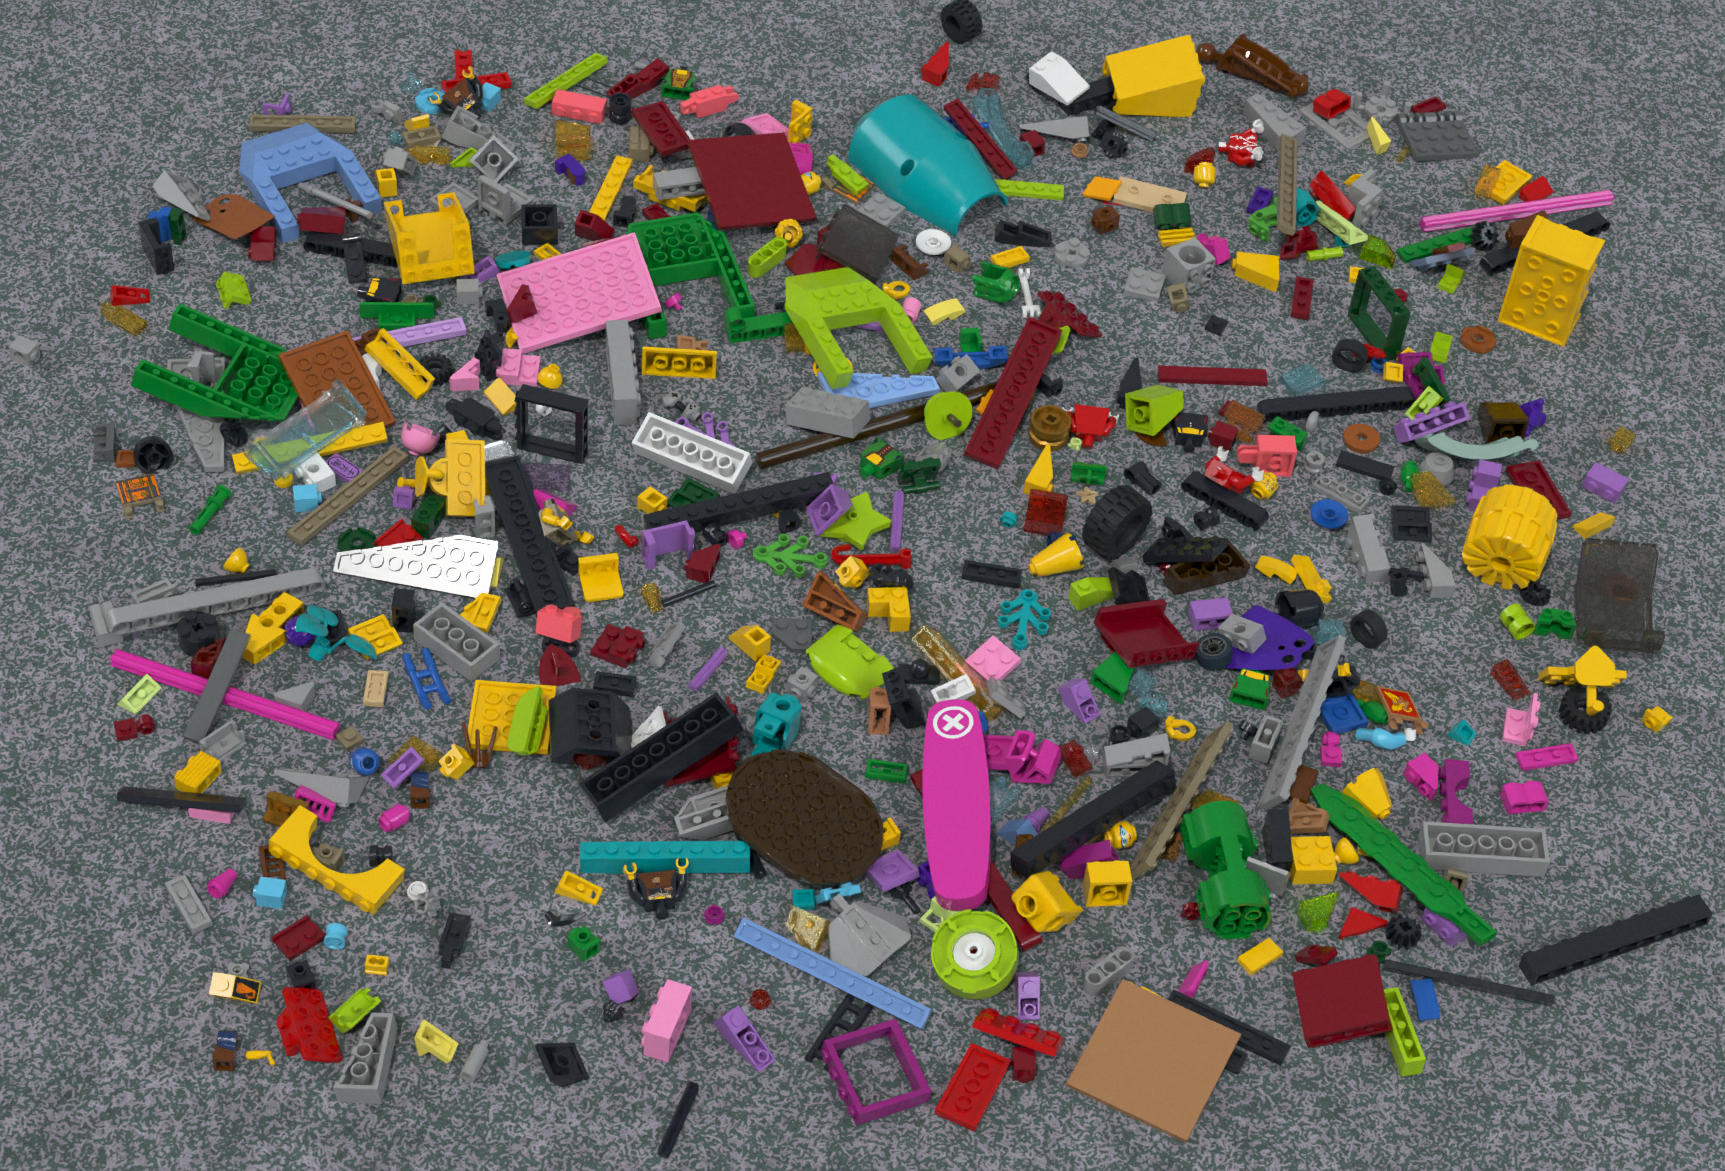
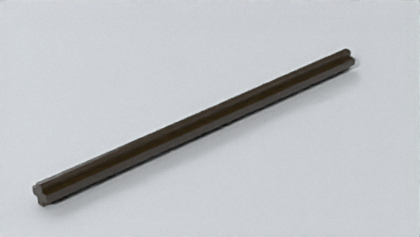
[755,381,998,469]

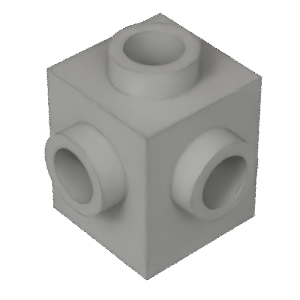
[787,666,818,703]

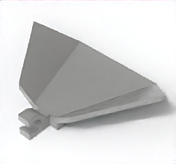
[828,894,911,977]

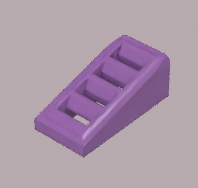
[460,256,500,282]

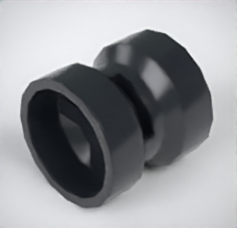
[1193,507,1220,531]
[702,522,729,547]
[1108,725,1130,746]
[369,845,393,866]

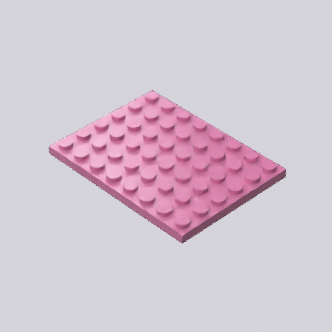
[496,232,662,354]

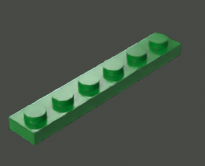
[1396,226,1475,264]

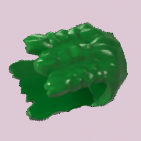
[971,262,1020,303]

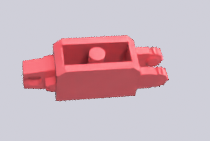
[680,85,739,118]

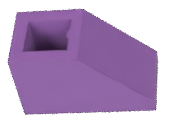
[1058,679,1100,724]
[1015,972,1040,1020]

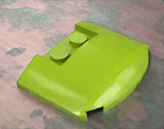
[805,624,894,700]

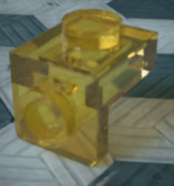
[784,323,805,352]
[1608,426,1636,454]

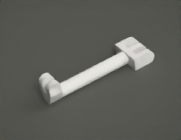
[1018,268,1041,318]

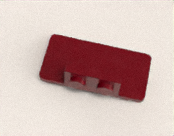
[1037,290,1103,338]

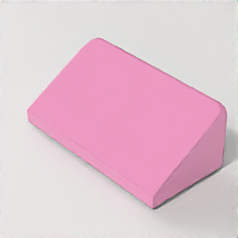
[188,808,235,824]

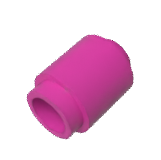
[378,803,410,833]

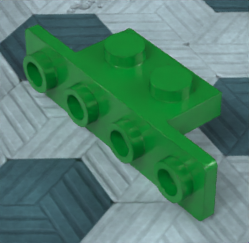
[359,302,434,331]

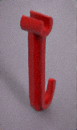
[831,544,912,569]

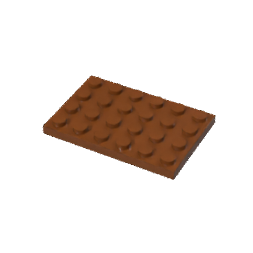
[278,330,396,436]

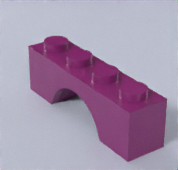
[1438,759,1473,824]

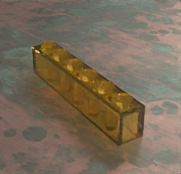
[912,625,1005,721]

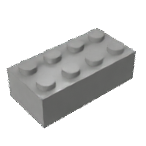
[785,387,870,438]
[413,602,500,682]

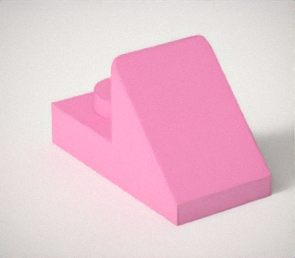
[450,357,480,391]

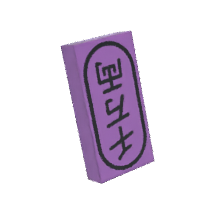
[325,453,363,483]

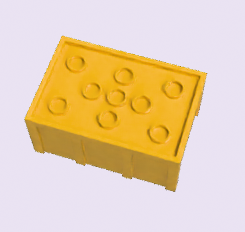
[1498,215,1605,347]

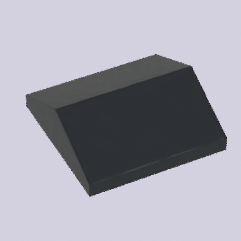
[535,1042,589,1087]

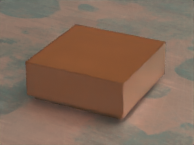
[115,450,136,468]

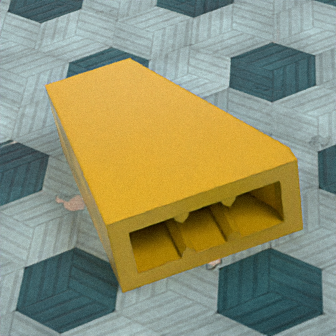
[1231,252,1279,292]

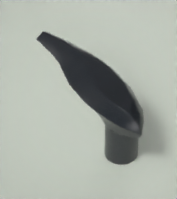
[544,911,586,927]

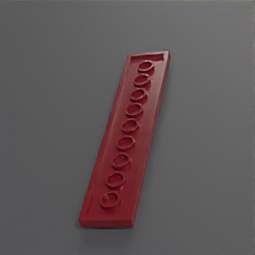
[964,316,1063,470]

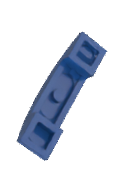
[934,346,1008,369]

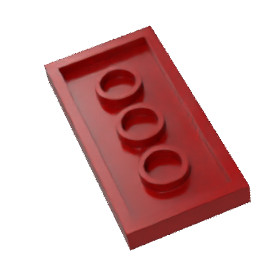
[972,1008,1065,1057]
[934,1043,1011,1132]

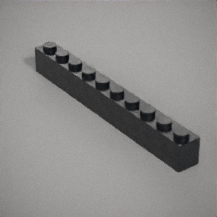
[643,472,834,532]
[1010,760,1175,878]
[1518,894,1713,986]

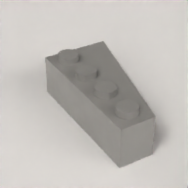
[1243,93,1306,154]

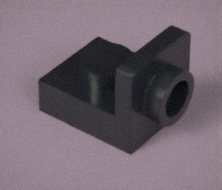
[1036,373,1063,398]
[556,543,581,576]

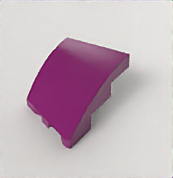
[1397,352,1445,400]

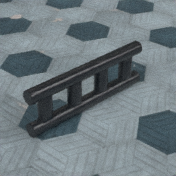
[804,994,873,1072]

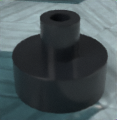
[437,424,453,444]
[1238,719,1258,740]

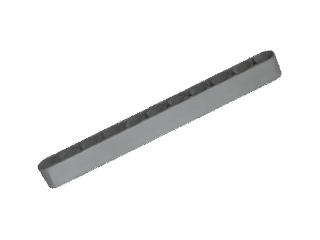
[106,568,326,635]

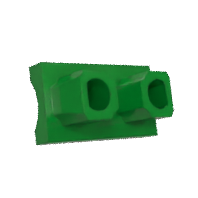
[1071,461,1107,486]

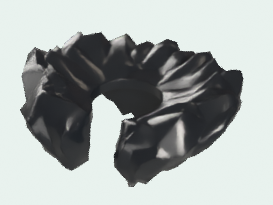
[868,563,914,589]

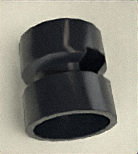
[609,93,632,125]

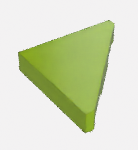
[450,147,478,168]

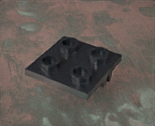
[474,330,506,382]

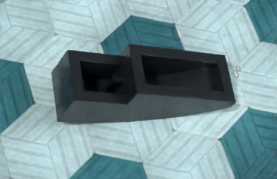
[994,220,1051,247]

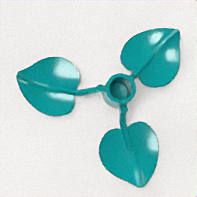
[296,605,377,661]

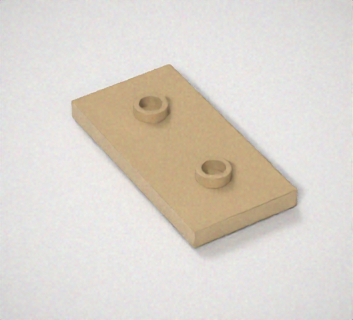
[1113,176,1187,213]

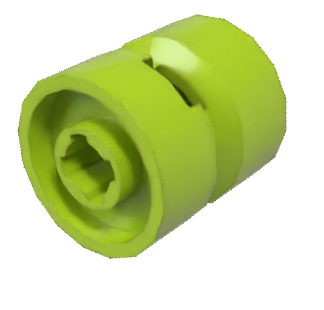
[1499,603,1536,640]

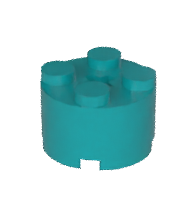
[1296,188,1320,227]

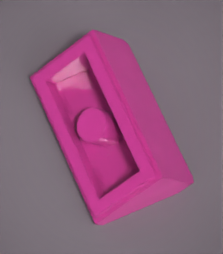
[1178,960,1209,998]

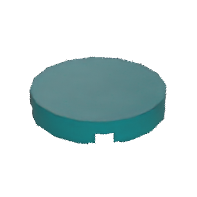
[495,251,531,269]

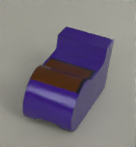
[555,154,585,186]

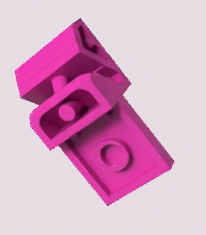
[983,730,1061,784]

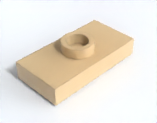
[363,670,389,707]

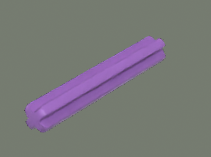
[890,491,904,551]

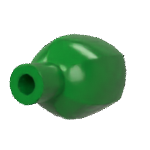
[1401,461,1420,492]
[1357,698,1388,725]

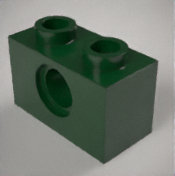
[411,493,446,539]

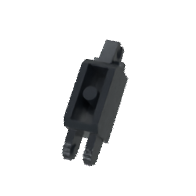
[446,398,502,441]

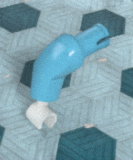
[1356,727,1416,750]

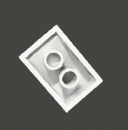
[1029,51,1090,106]

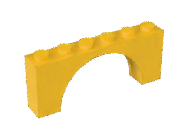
[269,805,405,915]

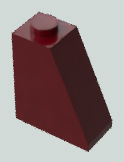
[297,207,345,234]

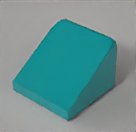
[1447,719,1477,746]

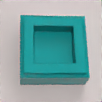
[792,889,815,910]

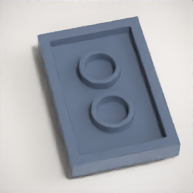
[1410,248,1474,270]

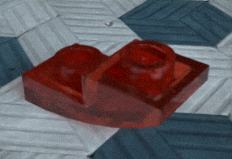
[1184,147,1215,174]

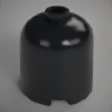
[1275,589,1324,627]

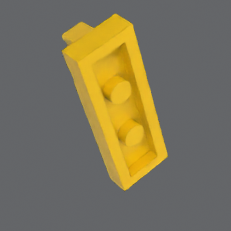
[1291,555,1332,603]

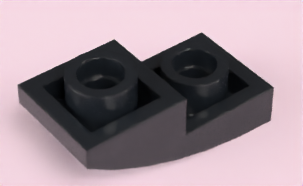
[1162,517,1194,539]

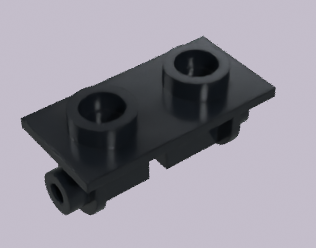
[1091,111,1118,140]
[504,578,535,618]

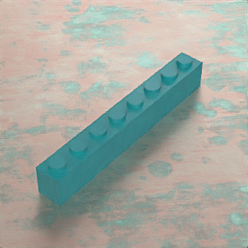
[580,841,750,874]

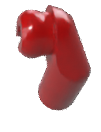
[615,525,638,548]

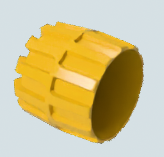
[1462,484,1557,590]

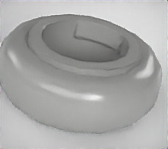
[1305,411,1320,433]

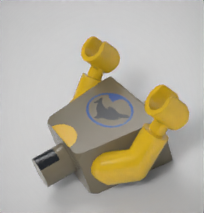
[538,499,594,547]

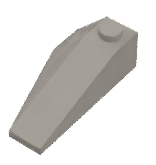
[441,106,516,152]
[152,170,211,221]

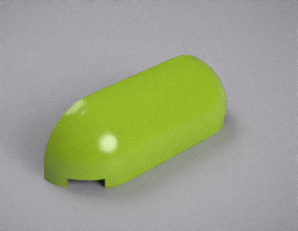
[507,687,547,756]

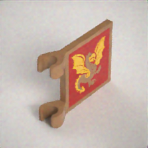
[1375,686,1428,735]

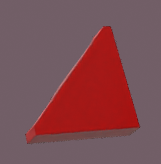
[1338,907,1388,940]

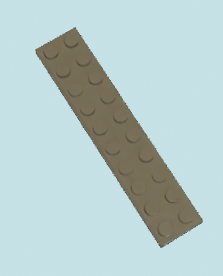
[1130,721,1233,880]

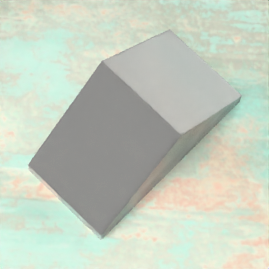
[273,681,315,711]

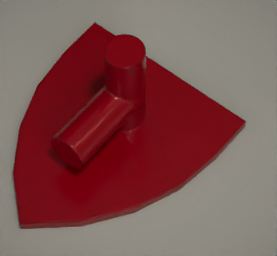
[539,644,581,686]

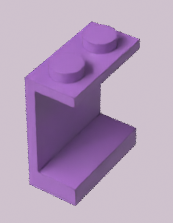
[642,520,695,570]

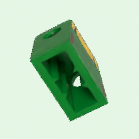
[1229,668,1269,711]

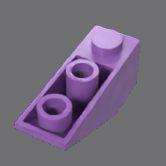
[713,1005,776,1072]

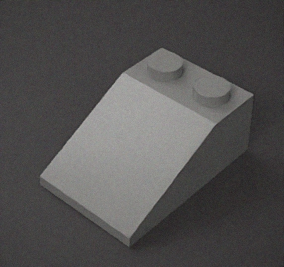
[1246,857,1291,899]

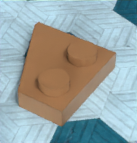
[1289,798,1330,834]

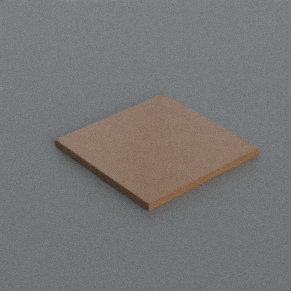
[1066,979,1241,1143]

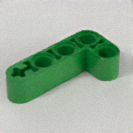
[724,307,797,344]

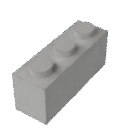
[652,167,705,200]

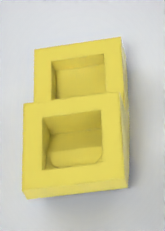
[923,298,966,325]

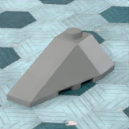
[1019,116,1090,142]
[274,768,369,807]

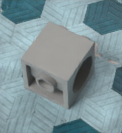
[1162,238,1216,293]

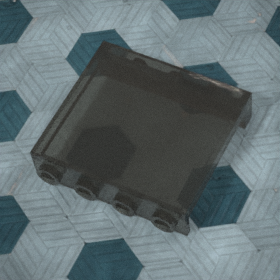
[815,204,899,285]

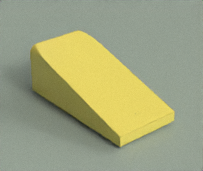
[1366,117,1391,154]

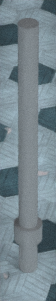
[298,182,373,219]

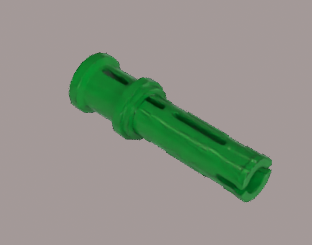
[188,485,232,535]

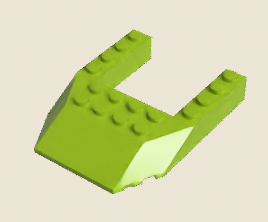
[785,267,933,389]

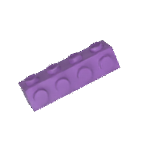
[1393,401,1470,443]

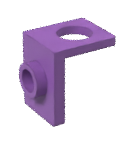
[262,93,291,115]

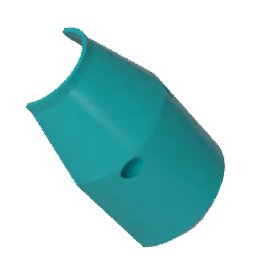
[848,94,1008,237]

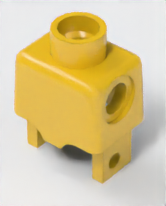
[1011,871,1083,932]

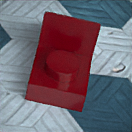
[507,284,537,323]

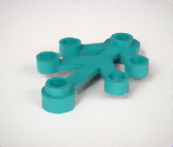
[997,589,1051,650]

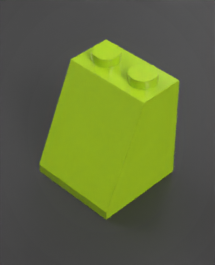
[1125,385,1183,436]

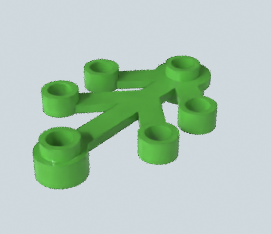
[753,534,828,578]

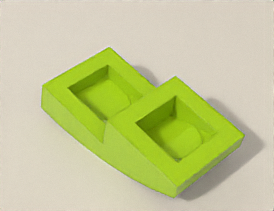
[1430,332,1453,363]

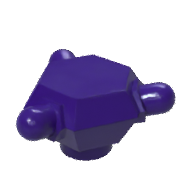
[1519,398,1546,437]

